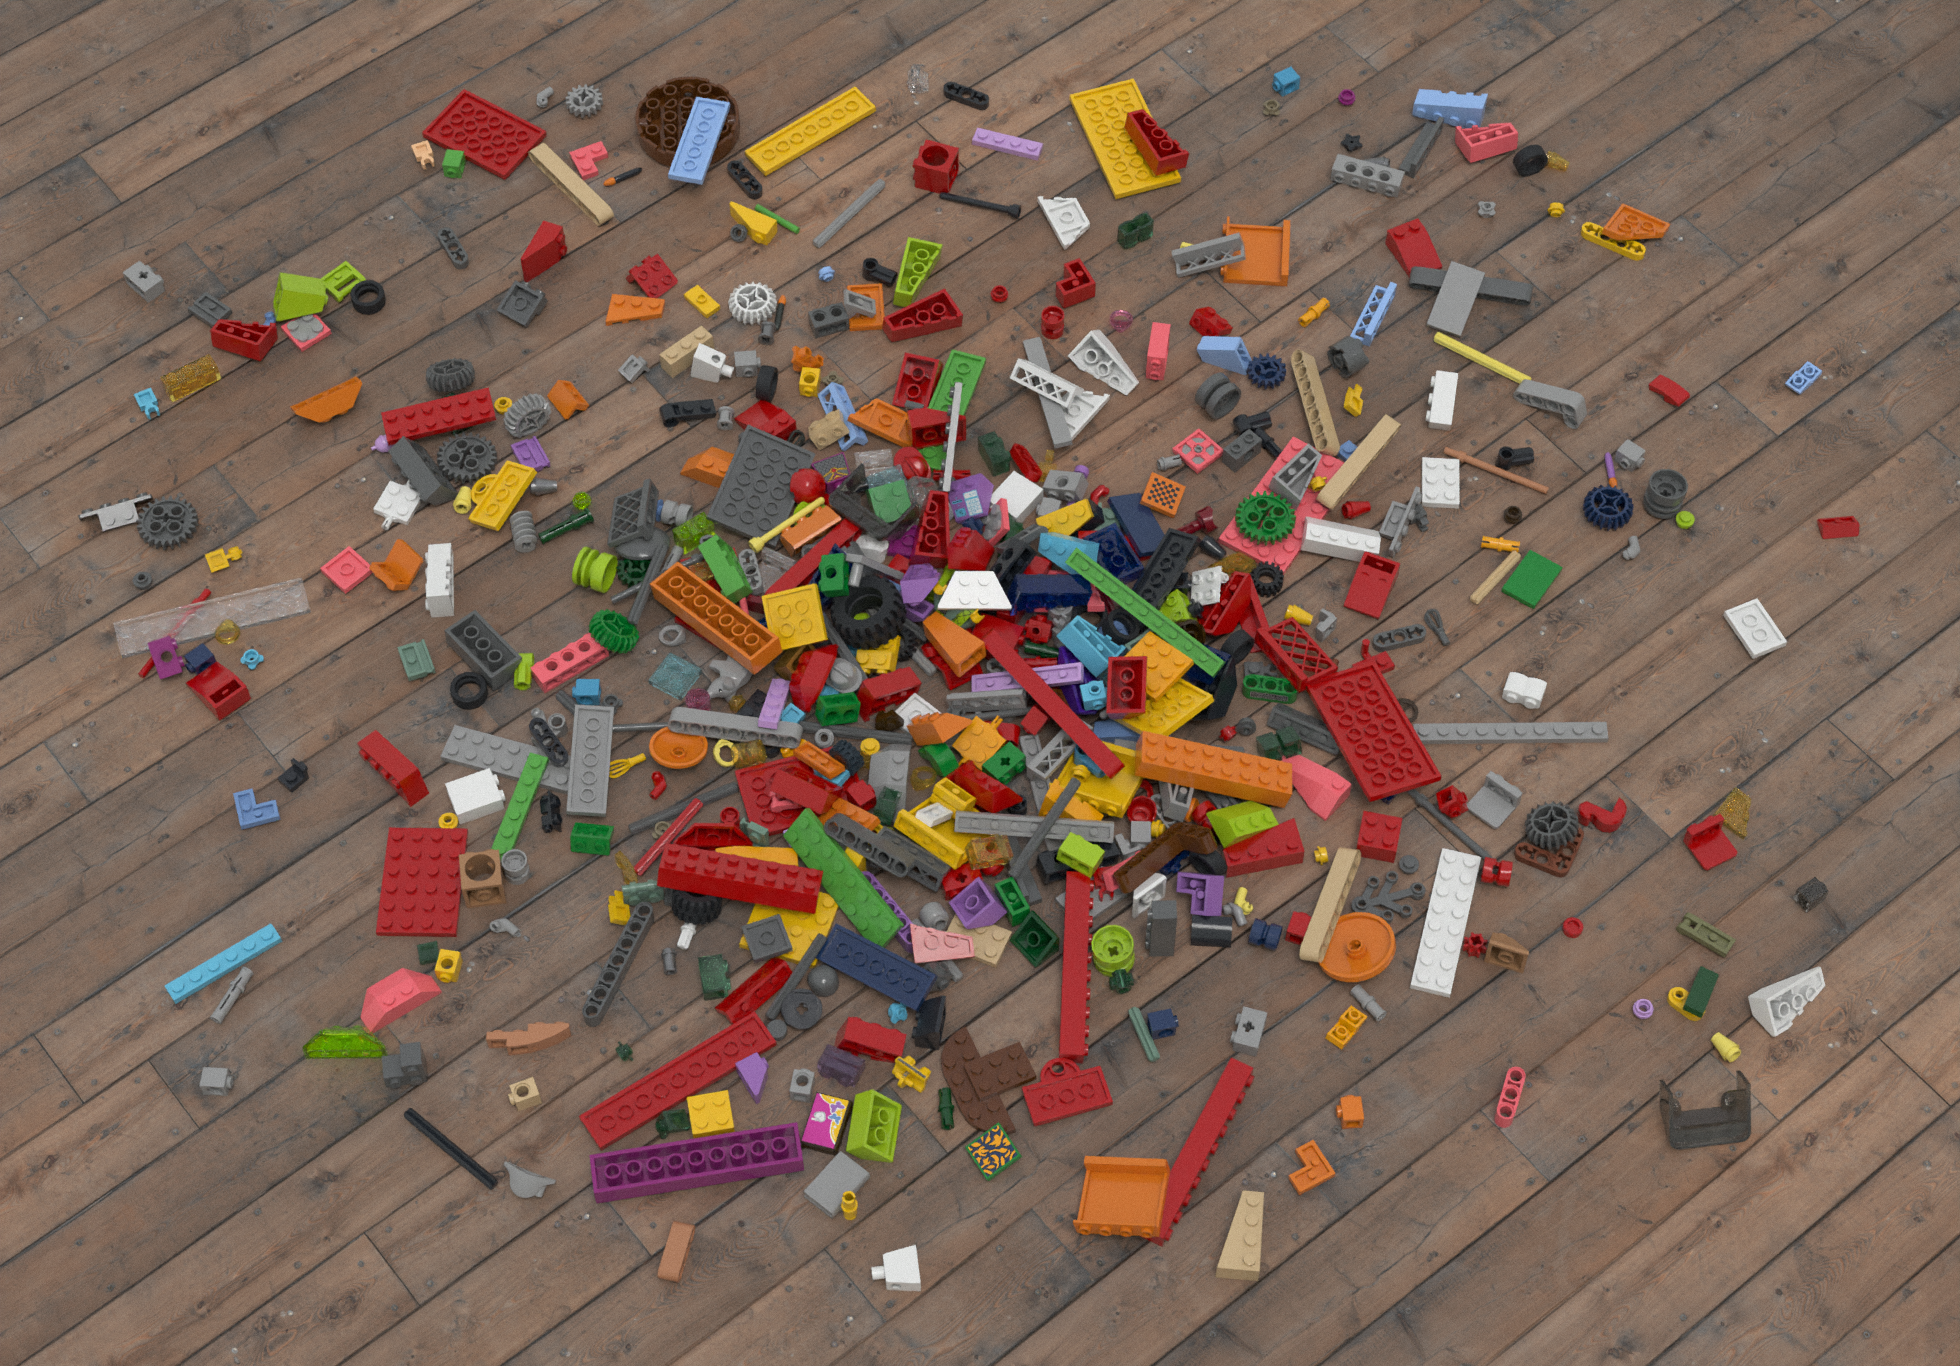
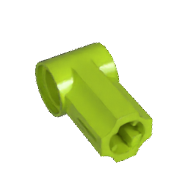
[514,653,534,690]

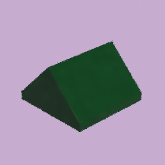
[1010,910,1060,967]

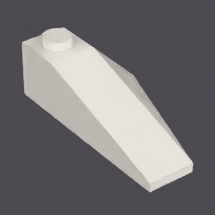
[1068,330,1140,395]
[1748,967,1825,1037]

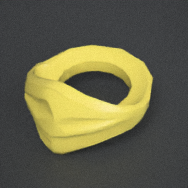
[713,739,739,767]

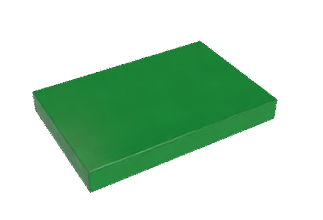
[1501,550,1563,609]

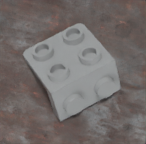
[1467,771,1523,829]

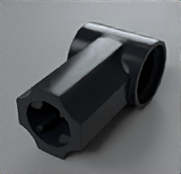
[862,258,898,287]
[1233,412,1272,436]
[1496,446,1534,471]

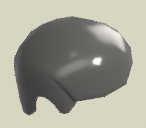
[807,964,839,997]

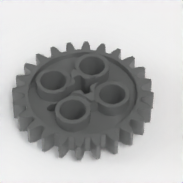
[437,432,497,484]
[137,495,199,550]

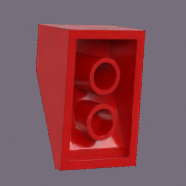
[1385,218,1443,278]
[520,220,567,282]
[892,352,944,408]
[734,400,797,441]
[907,408,966,449]

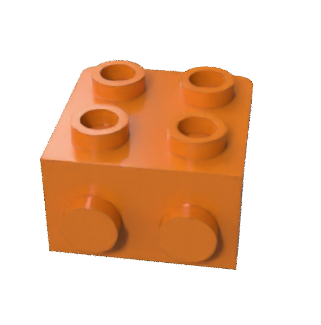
[369,539,423,591]

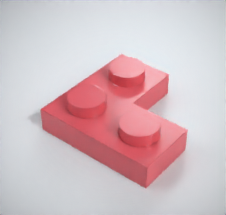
[569,141,608,180]

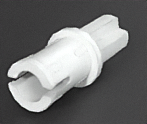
[677,923,696,950]

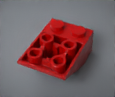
[1343,551,1401,619]
[186,662,251,721]

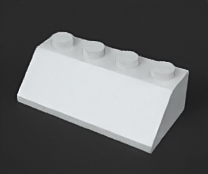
[1301,516,1381,562]

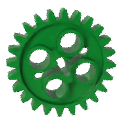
[1235,491,1296,546]

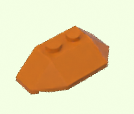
[290,377,362,423]
[680,447,734,488]

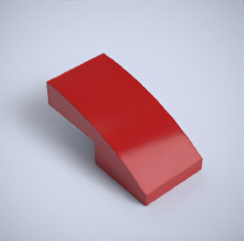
[1648,374,1690,407]

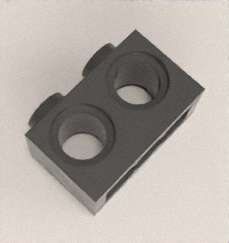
[808,302,849,339]

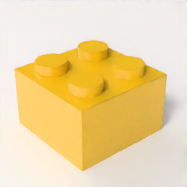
[687,1090,735,1139]

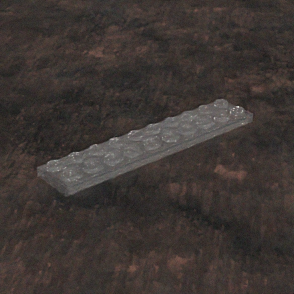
[113,578,311,659]

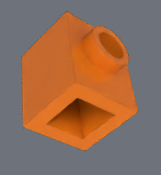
[1336,1095,1364,1129]

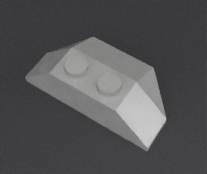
[868,744,912,813]

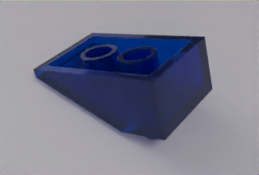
[1083,522,1144,585]

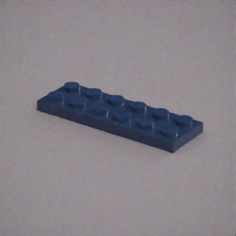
[816,923,938,1012]

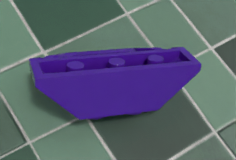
[1058,646,1101,714]

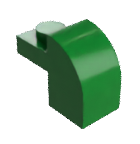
[918,742,959,778]

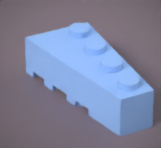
[1412,89,1488,129]

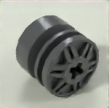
[1643,469,1688,519]

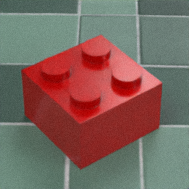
[1356,811,1402,863]

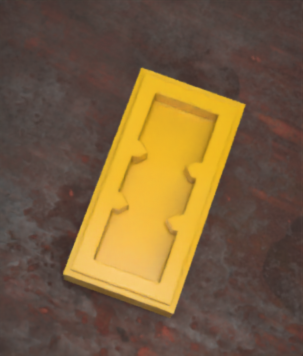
[684,285,720,319]

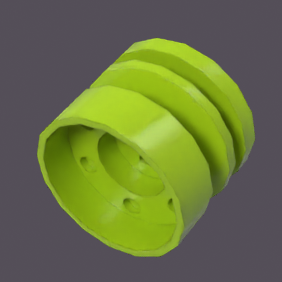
[572,546,618,593]
[1091,925,1135,978]

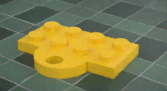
[468,460,537,531]

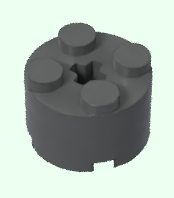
[1327,336,1369,378]

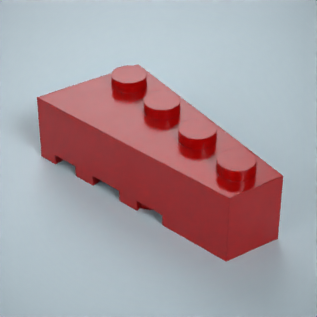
[882,288,963,342]
[908,490,950,569]
[1222,818,1305,878]

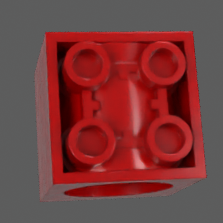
[913,139,959,194]

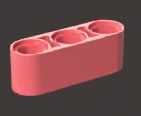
[1494,1067,1526,1128]

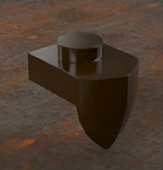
[875,709,904,732]

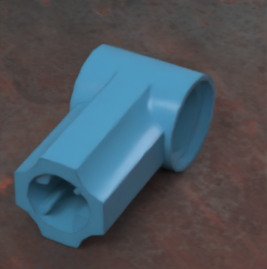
[1074,744,1106,778]

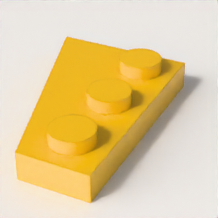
[1036,499,1094,536]

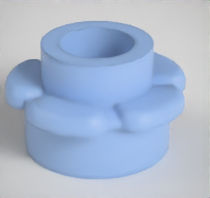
[818,266,835,282]

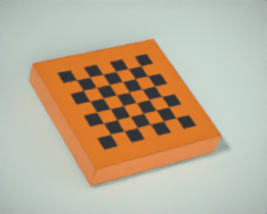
[1139,472,1186,518]

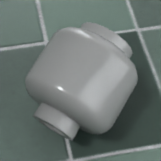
[919,902,949,931]

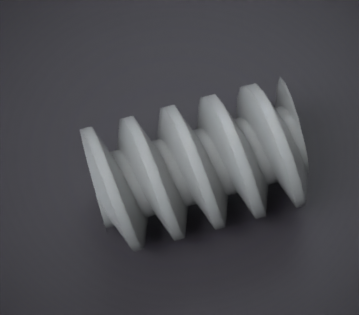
[509,511,537,553]

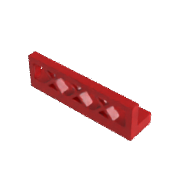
[715,957,792,1025]

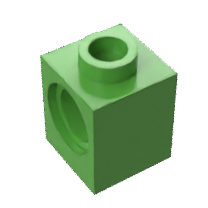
[442,149,466,178]

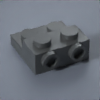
[497,280,548,328]

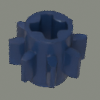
[961,516,984,534]

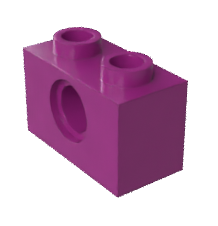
[147,635,185,679]

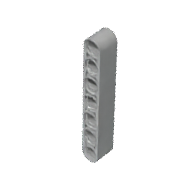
[668,707,803,749]

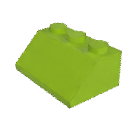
[1206,801,1279,848]
[846,1089,902,1163]

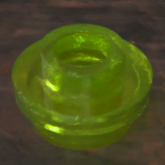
[573,492,591,510]

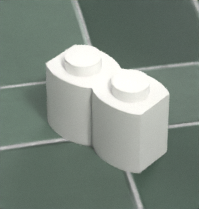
[1502,672,1547,709]

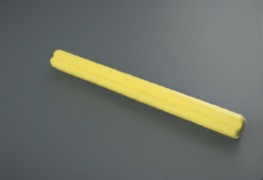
[1434,332,1532,384]

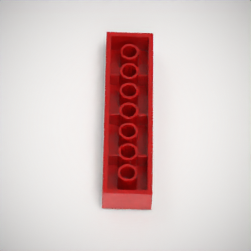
[657,843,823,914]

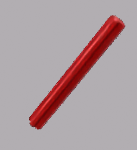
[632,798,703,876]

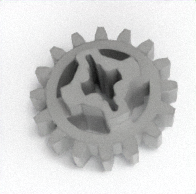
[565,84,603,118]

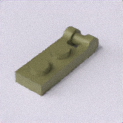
[1676,912,1736,958]

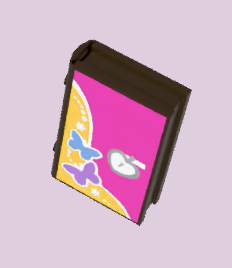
[800,1092,853,1156]

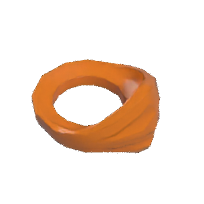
[1183,798,1200,823]

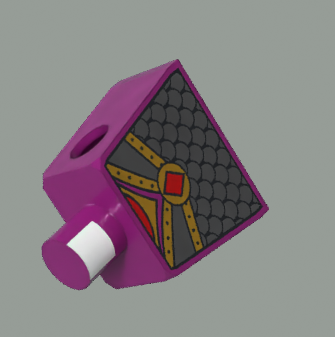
[811,452,851,497]

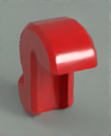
[1576,797,1627,833]

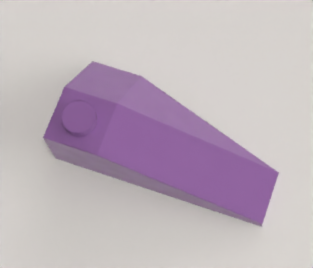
[900,563,941,606]

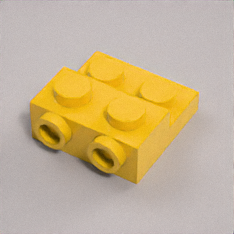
[856,635,901,675]

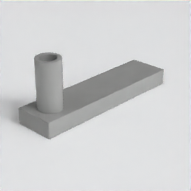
[845,553,904,588]

